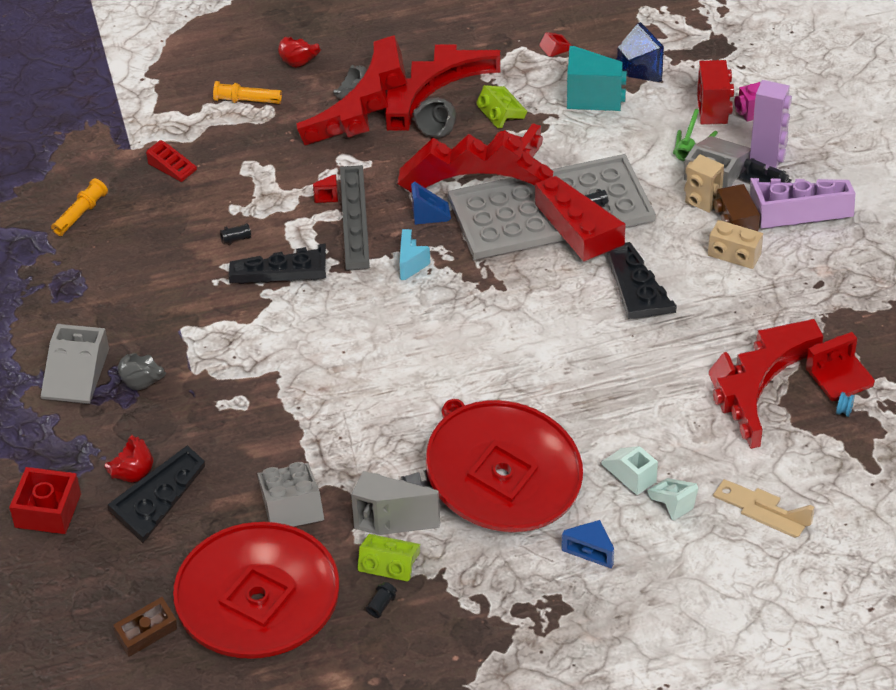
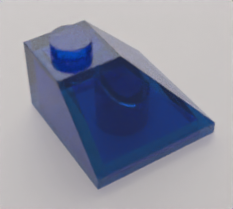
[616,22,664,82]

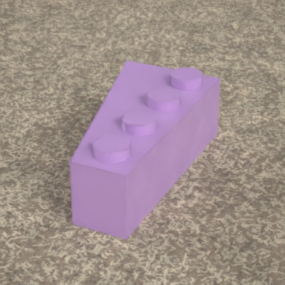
[750,80,792,169]
[750,178,856,228]

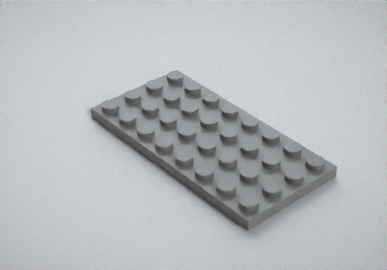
[448,154,656,260]

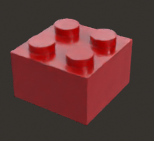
[697,60,734,125]
[9,467,81,534]

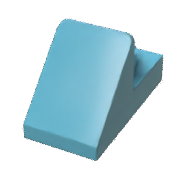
[400,229,430,280]

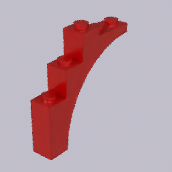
[296,35,407,145]
[386,44,501,131]
[397,130,554,193]
[713,319,823,449]

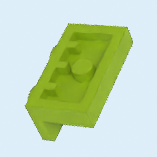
[476,85,528,128]
[358,534,421,581]

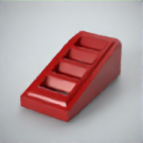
[146,140,197,182]

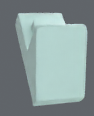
[647,478,698,520]

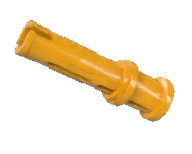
[213,81,282,104]
[51,178,108,236]

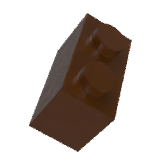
[713,184,760,231]
[113,597,177,657]

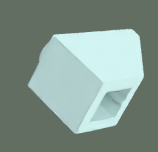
[602,446,658,495]

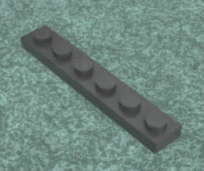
[340,165,370,270]

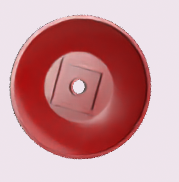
[426,400,583,532]
[173,522,339,659]

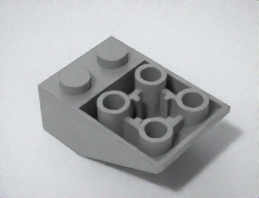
[684,136,751,188]
[41,324,109,404]
[257,462,324,527]
[351,471,440,535]

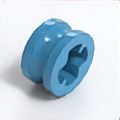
[836,392,855,417]

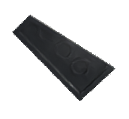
[607,242,677,319]
[229,243,326,284]
[108,445,205,543]

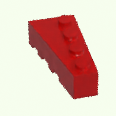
[535,176,626,262]

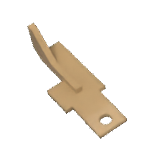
[713,479,815,538]

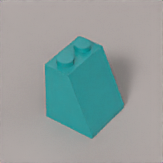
[567,46,627,111]

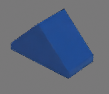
[411,182,451,225]
[562,520,614,569]

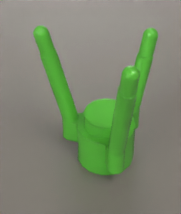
[673,109,718,161]

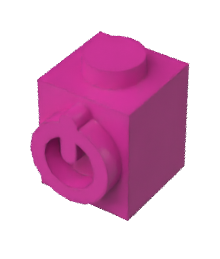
[734,82,760,122]

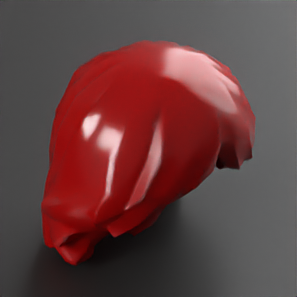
[278,37,321,68]
[104,435,153,483]

